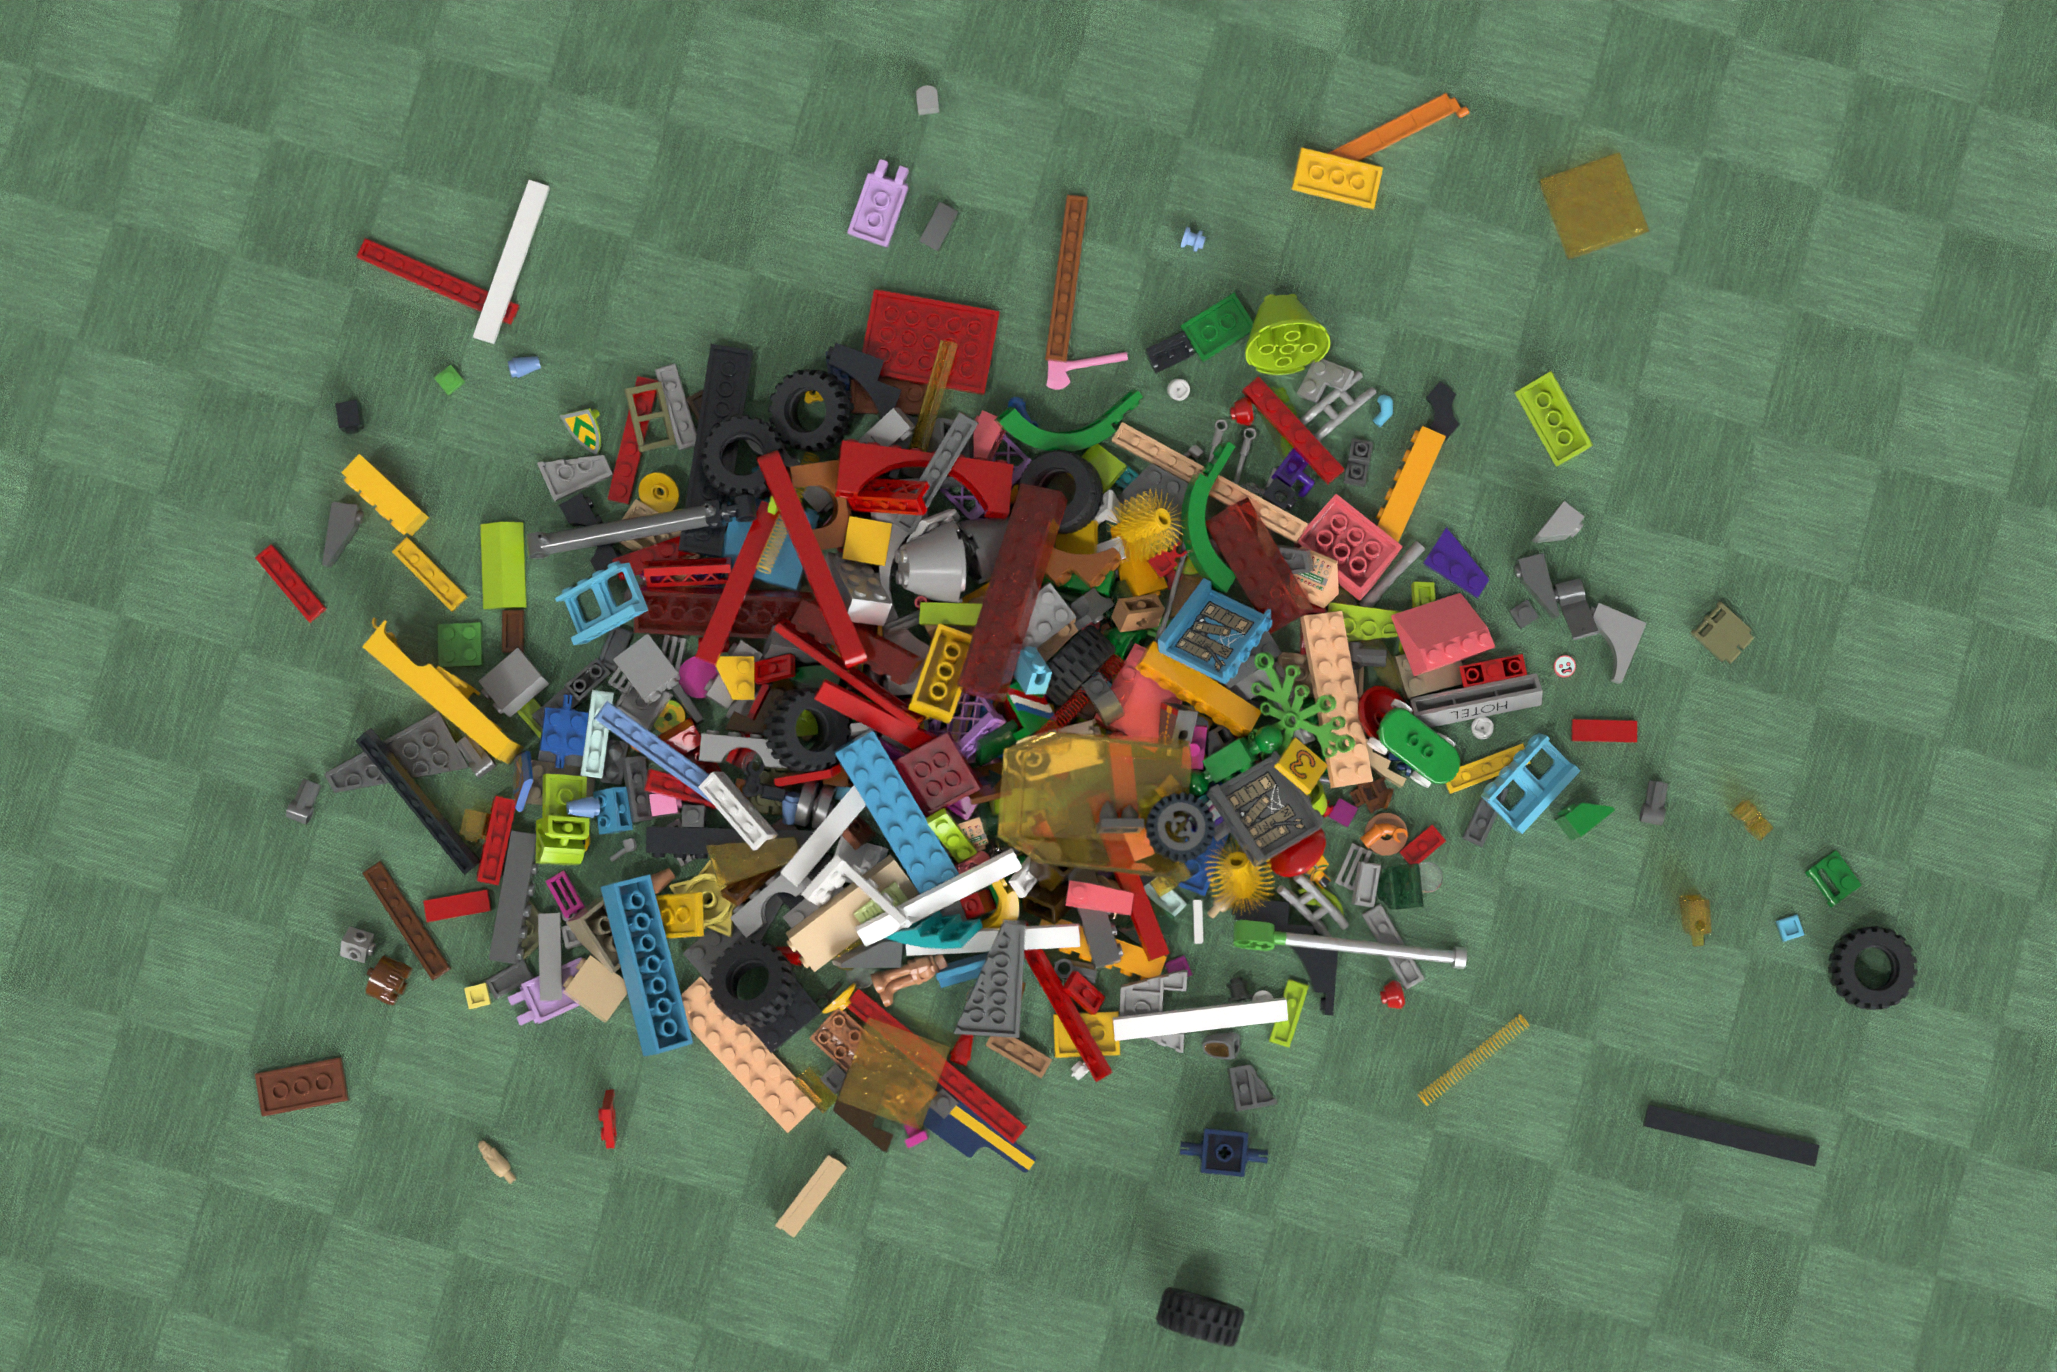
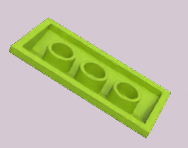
[1515,371,1593,467]
[480,522,527,610]

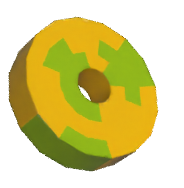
[653,700,686,733]

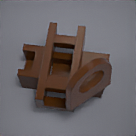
[1350,777,1394,814]

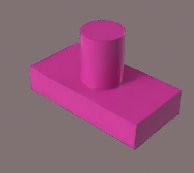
[1181,725,1207,770]
[903,1117,929,1148]

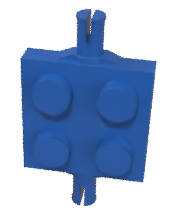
[539,695,589,769]

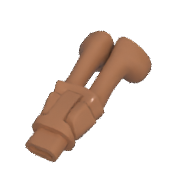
[870,954,948,1007]

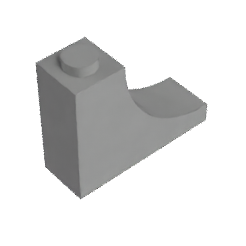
[1590,603,1647,684]

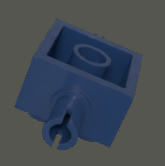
[1180,1128,1268,1177]

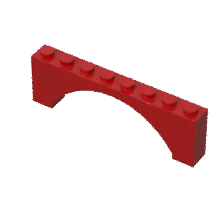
[835,439,1014,519]

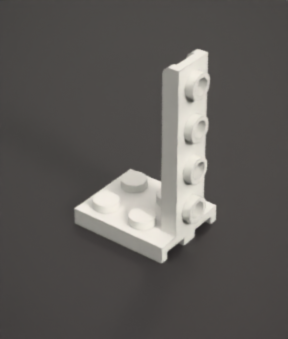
[801,855,912,928]

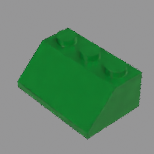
[1555,803,1615,840]

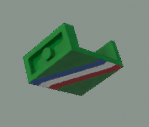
[992,678,1056,741]

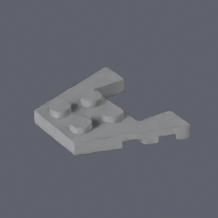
[1120,970,1188,1053]

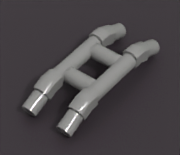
[1300,371,1376,441]
[1277,875,1349,937]

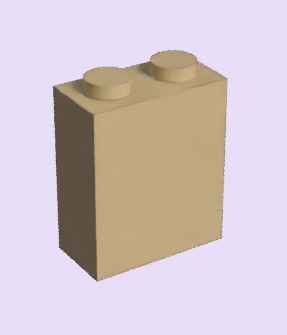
[563,955,627,1023]

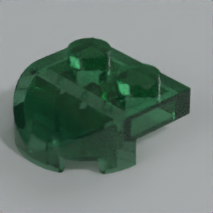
[1376,863,1424,909]

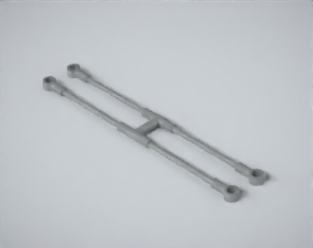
[1155,419,1256,643]

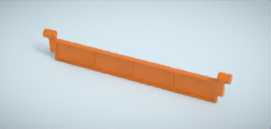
[1327,93,1469,161]

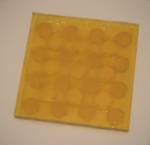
[1539,152,1649,260]
[838,1017,950,1130]

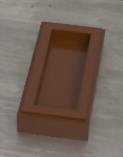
[502,610,525,653]

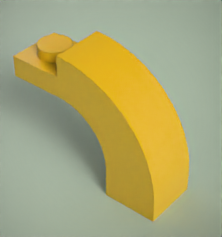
[981,878,1019,929]

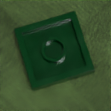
[975,719,1018,767]

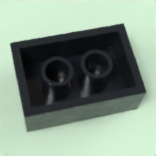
[750,979,823,1053]

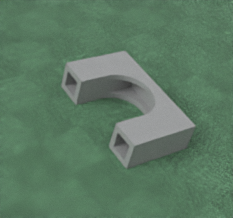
[1229,662,1315,758]

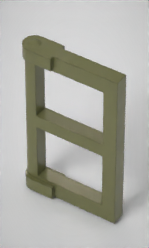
[624,382,676,452]

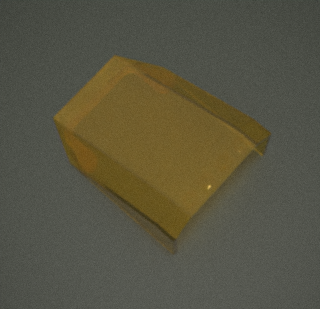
[997,732,1192,878]

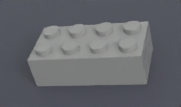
[825,552,892,626]
[981,582,1076,670]

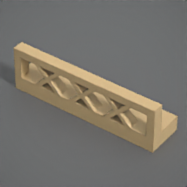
[775,1154,847,1238]

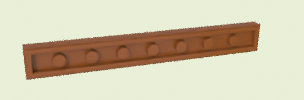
[1045,195,1088,363]

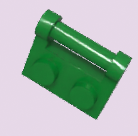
[1804,850,1862,908]

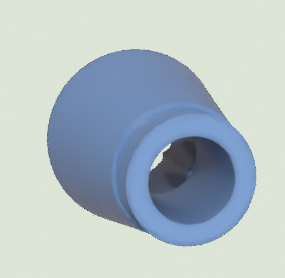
[507,356,540,378]
[782,791,801,825]
[566,796,600,818]

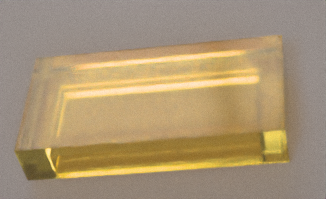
[793,1068,837,1114]

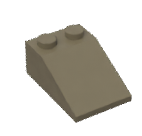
[1393,654,1462,700]
[526,760,596,806]
[566,896,621,973]

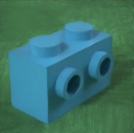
[593,787,633,835]

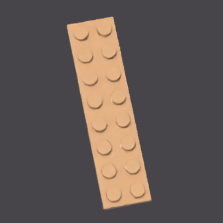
[1300,611,1373,788]
[681,976,820,1133]

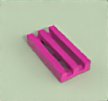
[545,870,585,918]

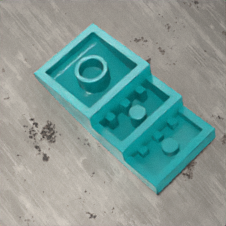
[885,910,983,949]

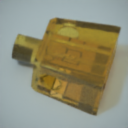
[1679,894,1711,946]

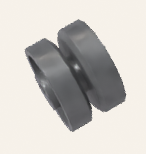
[794,781,837,830]

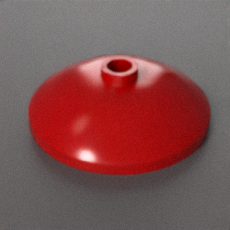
[1358,686,1407,740]
[1266,828,1326,877]

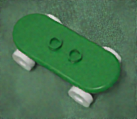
[1367,699,1460,788]

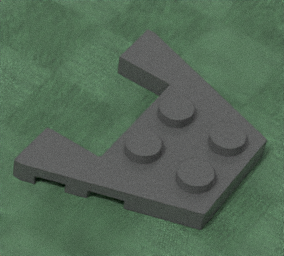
[1117,463,1189,550]

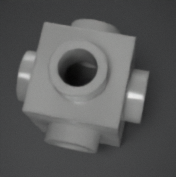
[340,926,376,963]

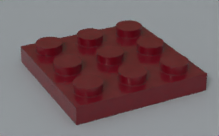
[892,731,982,818]

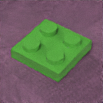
[437,622,483,668]

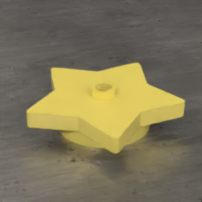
[669,858,737,937]

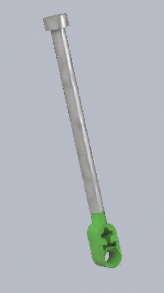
[1233,920,1467,969]

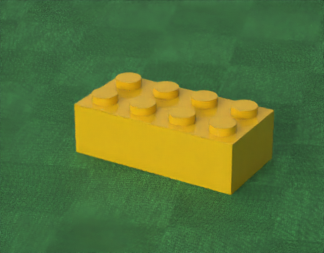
[341,454,429,536]
[908,624,980,724]

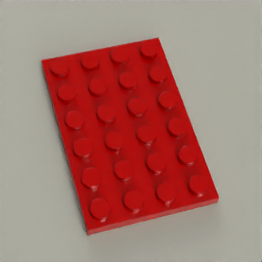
[862,289,1000,395]

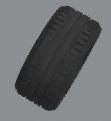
[1018,449,1103,534]

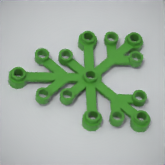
[1248,652,1355,761]

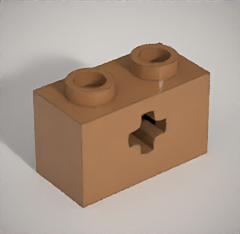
[1111,594,1165,632]

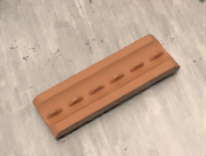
[809,1008,935,1124]

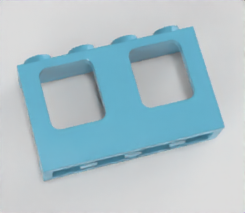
[555,561,648,645]
[1480,733,1580,834]

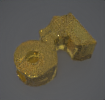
[1729,800,1773,841]
[1149,862,1193,898]

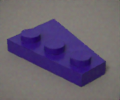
[1423,527,1489,598]

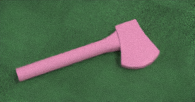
[1046,352,1128,390]

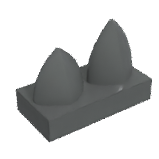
[600,739,629,785]
[1096,801,1144,833]

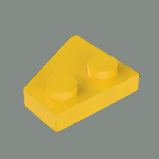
[716,656,755,700]

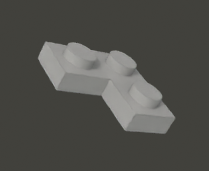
[1297,359,1354,403]

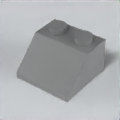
[1532,501,1584,543]

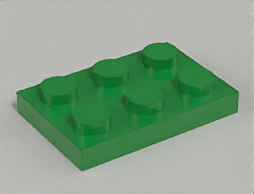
[1180,293,1253,363]

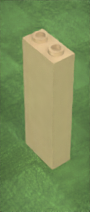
[786,855,919,972]

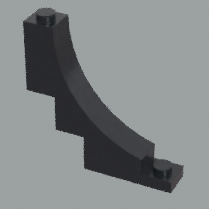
[826,343,918,480]
[1231,898,1338,1016]

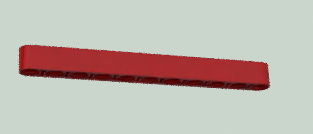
[757,450,867,669]

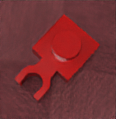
[1147,542,1187,578]

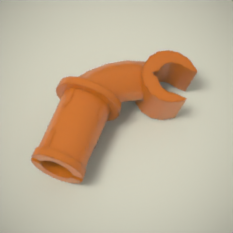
[1360,823,1408,848]

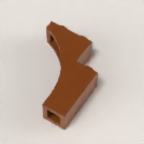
[1019,533,1122,589]

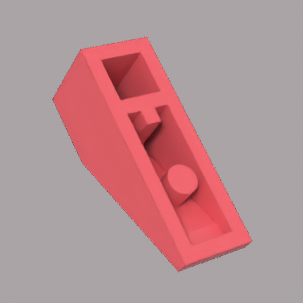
[973,410,1006,461]
[1066,881,1134,915]

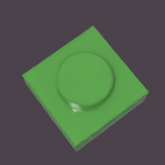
[435,365,465,395]

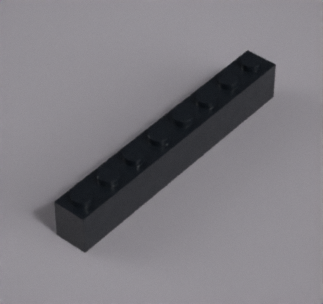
[646,827,815,861]

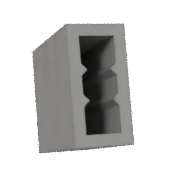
[613,634,681,704]
[478,648,549,717]

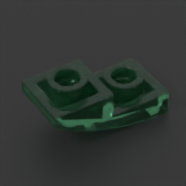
[1103,580,1133,628]

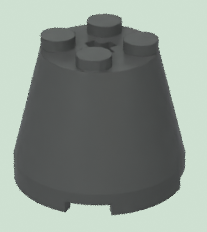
[956,515,1024,584]

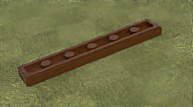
[362,861,452,981]

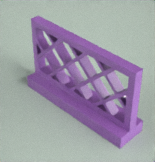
[940,434,1032,520]
[928,680,1006,760]

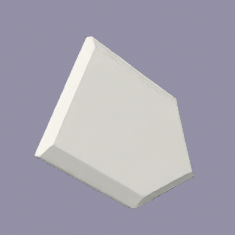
[906,509,962,543]

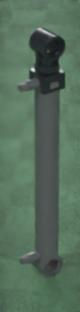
[527,495,757,559]

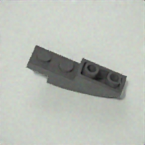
[532,658,611,728]

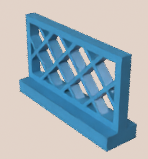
[936,952,1024,988]

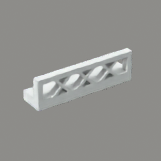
[699,772,778,850]

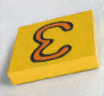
[1274,737,1328,795]

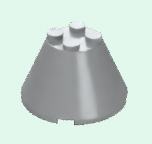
[895,522,966,603]

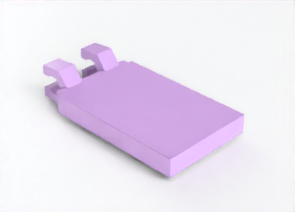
[847,159,909,248]
[508,957,582,1025]

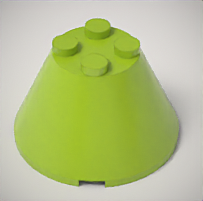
[1245,294,1330,375]

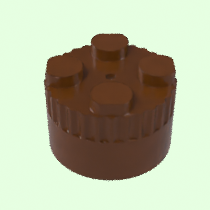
[365,955,413,1006]

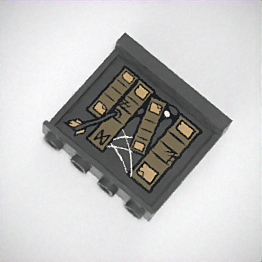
[1207,751,1323,868]

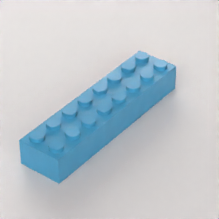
[834,728,959,894]
[601,874,693,1056]

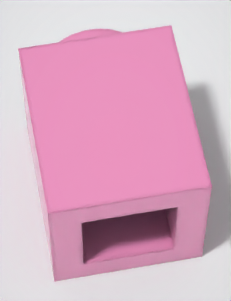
[649,794,683,817]

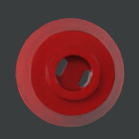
[1230,397,1253,426]
[1380,980,1405,1009]

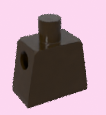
[1029,838,1077,891]
[1022,881,1072,924]

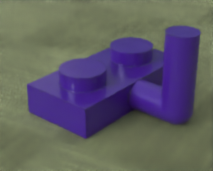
[1271,448,1314,498]

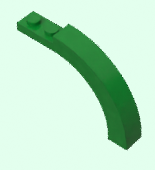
[994,389,1143,451]
[1181,441,1237,593]

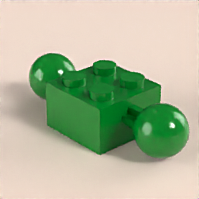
[1182,725,1283,798]

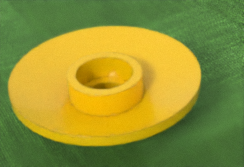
[638,472,680,513]
[822,983,856,1014]

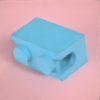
[1010,646,1052,694]

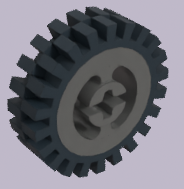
[1145,793,1215,862]

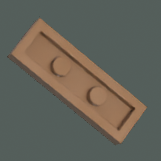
[986,1036,1052,1079]

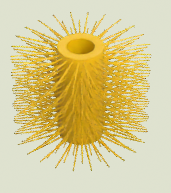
[1107,489,1185,563]
[1205,836,1275,914]

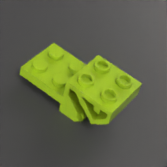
[535,774,589,865]

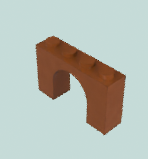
[786,460,851,550]

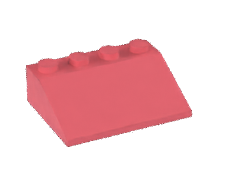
[1294,494,1403,601]
[1391,593,1495,676]
[1094,643,1183,752]

